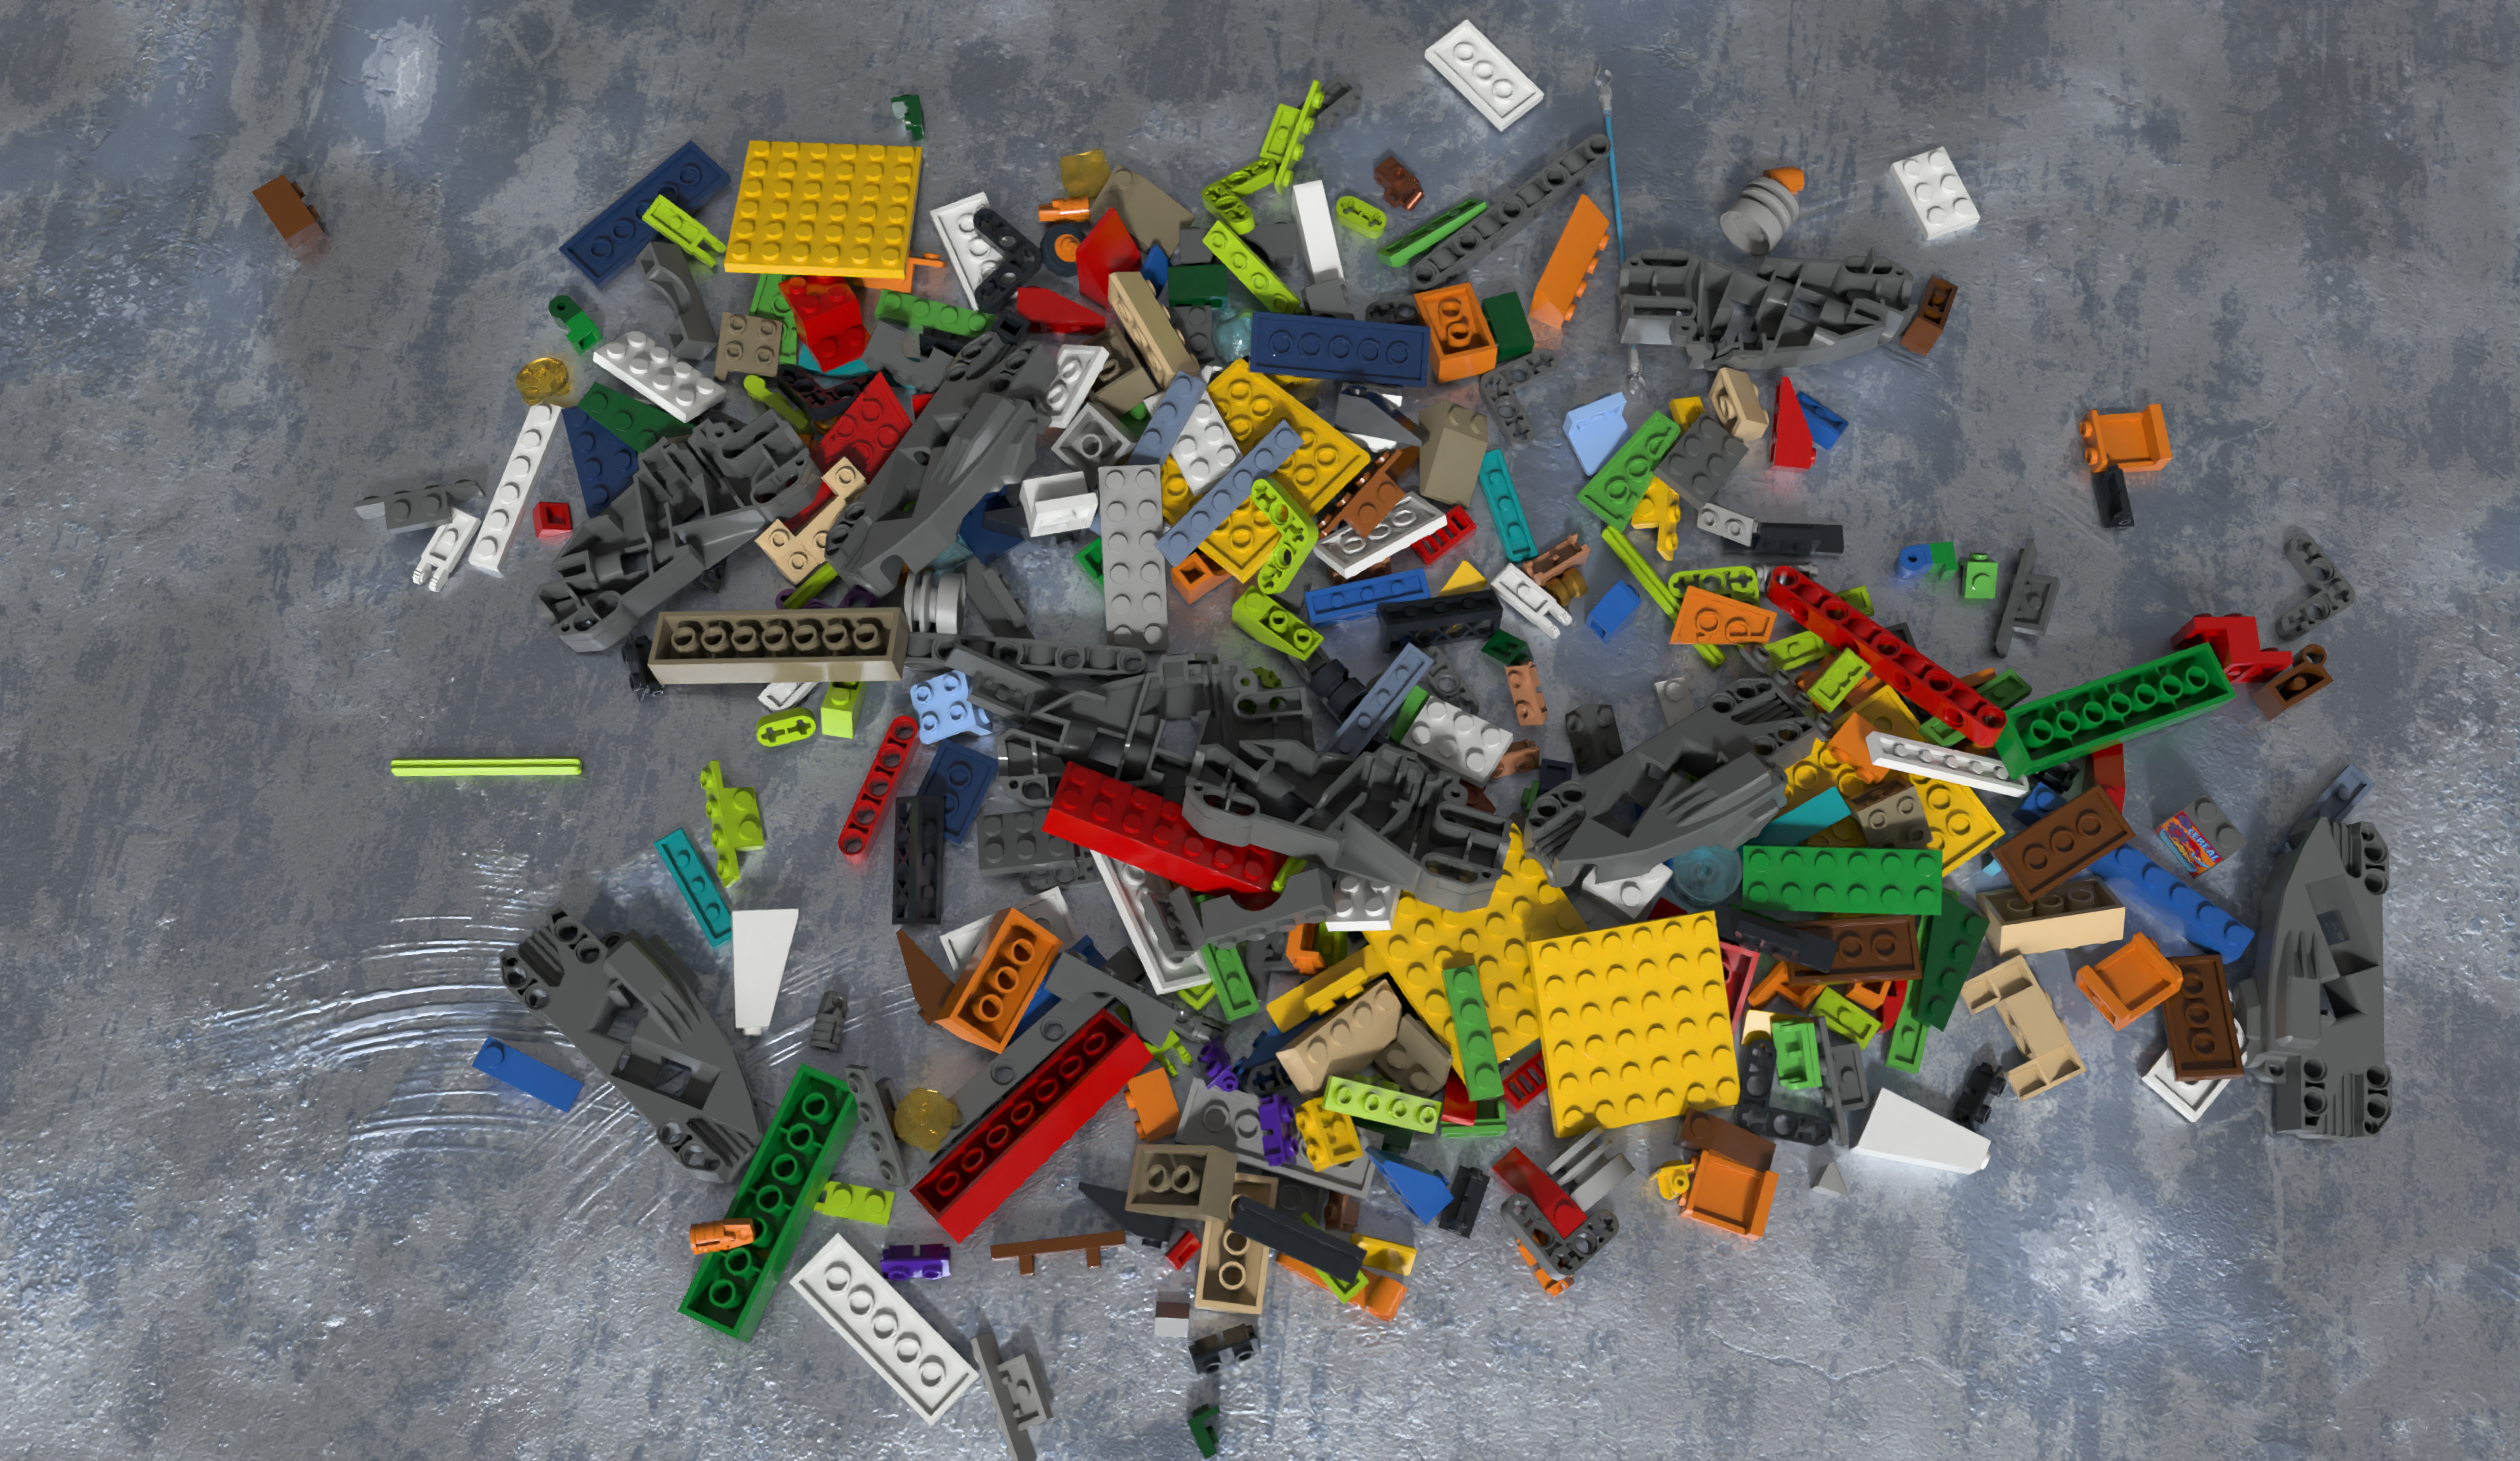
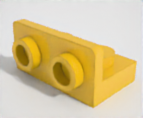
[1294,1096,1364,1172]

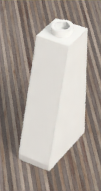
[1291,180,1346,287]
[731,909,798,1037]
[1849,1087,1991,1175]

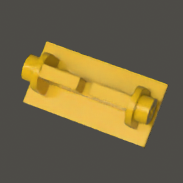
[1649,1159,1694,1200]

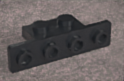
[1722,522,1844,555]
[1711,903,1838,973]

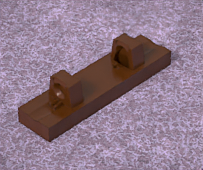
[990,1230,1126,1277]

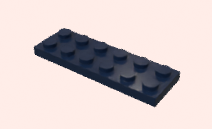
[558,140,732,291]
[1248,311,1431,388]

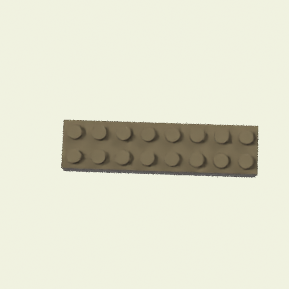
[648,607,910,684]

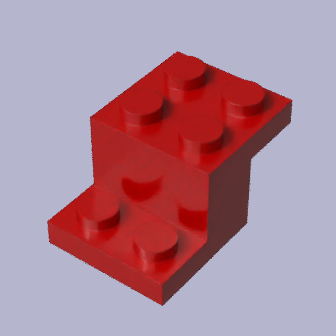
[778,275,871,373]
[2170,613,2293,683]

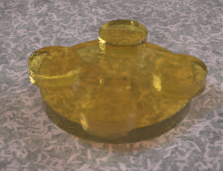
[1060,149,1111,200]
[515,358,571,406]
[892,1088,958,1153]

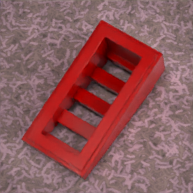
[1410,505,1477,568]
[1500,1050,1548,1114]

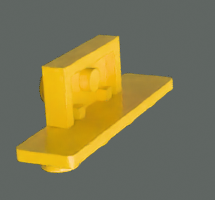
[1631,442,1681,561]
[1266,944,1388,1034]

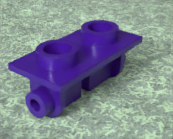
[1197,1035,1238,1092]
[1258,1094,1299,1167]
[880,1243,951,1281]

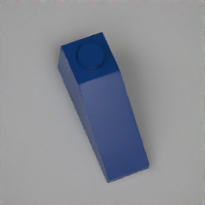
[471,1036,585,1114]
[1364,1146,1454,1226]

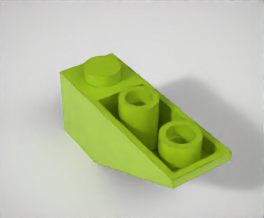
[1232,585,1324,661]
[821,681,868,739]

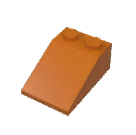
[1414,282,1497,384]

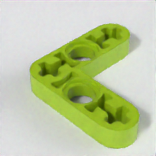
[1201,158,1278,235]
[1251,478,1319,594]
[1667,566,1762,650]

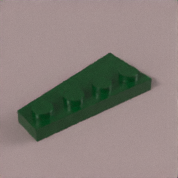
[577,382,696,453]
[1910,892,1990,1033]

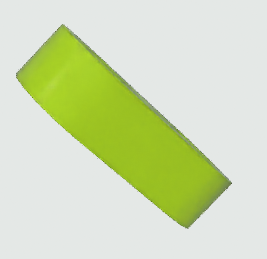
[1335,196,1387,239]
[756,707,816,747]

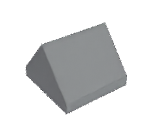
[1810,1161,1848,1198]
[1154,1301,1190,1338]

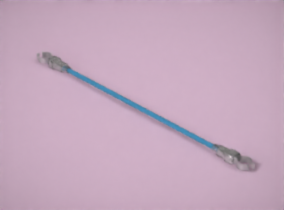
[1594,66,1647,398]

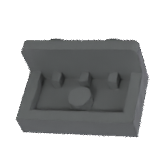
[1297,74,1363,135]
[1565,704,1624,772]
[1140,886,1209,958]

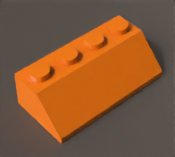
[1528,194,1611,330]
[935,907,1064,1054]

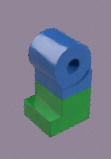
[1894,541,1958,580]

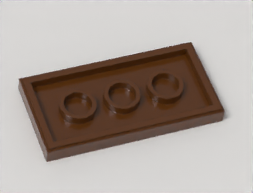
[1990,782,2136,905]
[1782,914,1922,987]
[2160,954,2245,1082]

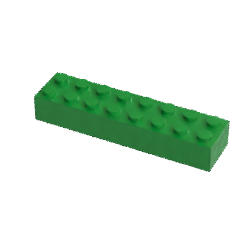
[1994,642,2237,781]
[677,1063,859,1343]

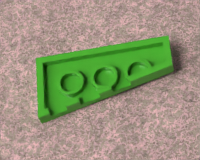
[748,273,798,366]
[1576,410,1681,534]

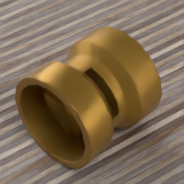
[1545,567,1588,608]

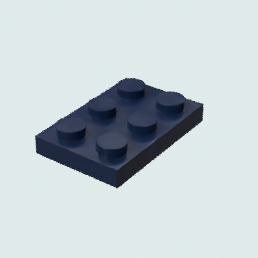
[907,738,999,848]

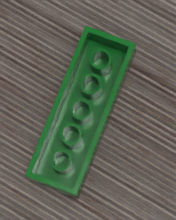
[1742,843,1943,915]

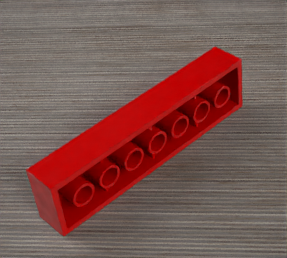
[1041,761,1304,911]
[909,1008,1154,1244]

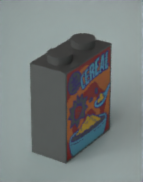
[2153,792,2248,879]

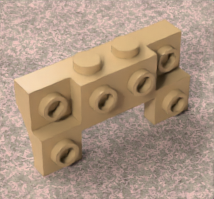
[754,456,869,585]
[1960,954,2087,1103]

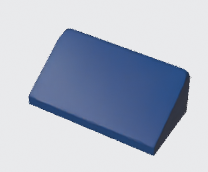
[1139,245,1173,300]
[1796,391,1849,450]

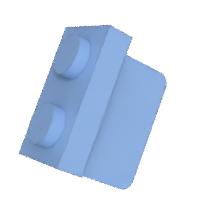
[1562,391,1633,476]
[910,670,993,744]

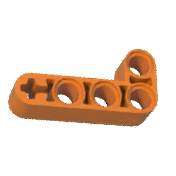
[1275,1253,1408,1323]

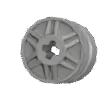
[1720,177,1800,256]
[902,570,966,635]
[1546,1125,1636,1213]

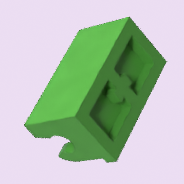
[1770,1016,1822,1090]
[1438,1099,1507,1138]

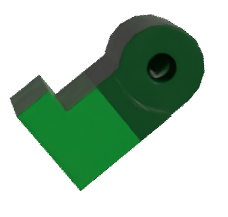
[548,295,603,356]

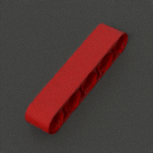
[838,715,921,864]

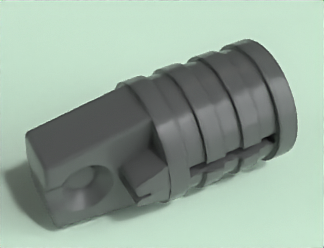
[809,991,847,1053]
[1171,1007,1231,1045]

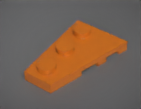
[1669,585,1777,644]

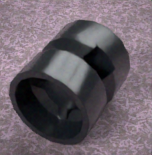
[1308,658,1368,718]

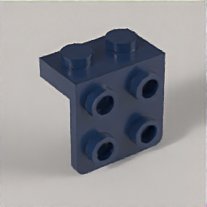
[959,484,1026,565]

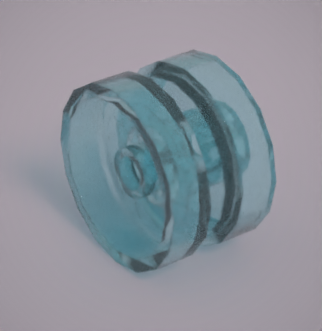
[1666,844,1743,912]

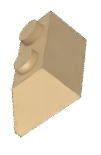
[1708,367,1769,443]

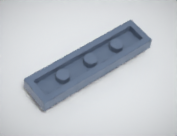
[2269,763,2376,856]

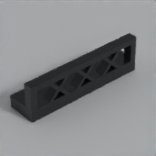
[1376,589,1503,653]
[892,795,944,925]
[1229,1195,1367,1285]

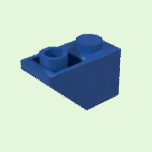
[1585,579,1642,645]

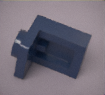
[1536,758,1573,797]

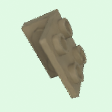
[713,311,782,382]
[1844,775,1933,847]
[1372,1013,1453,1099]

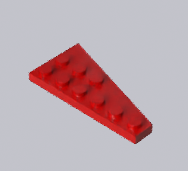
[764,371,923,532]

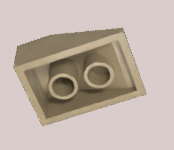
[1089,164,1195,260]
[1081,323,1158,419]
[1419,399,1488,510]
[1125,1144,1238,1222]

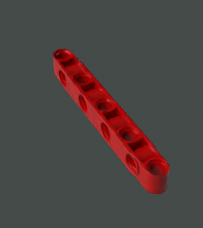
[1766,565,2007,747]

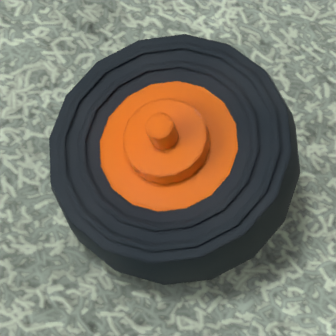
[1040,224,1086,278]

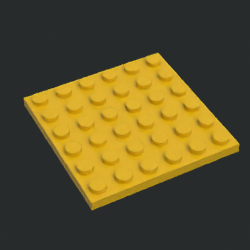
[724,140,923,279]
[1123,357,1371,584]
[1767,684,2006,919]
[1361,822,1590,1085]
[1526,910,1740,1138]

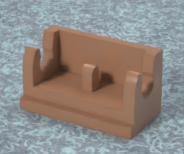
[1519,532,1590,589]

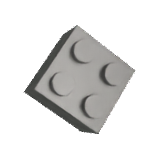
[1050,402,1140,489]

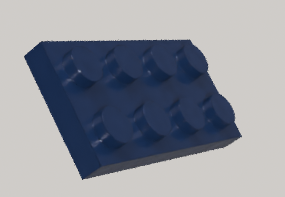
[561,406,639,519]

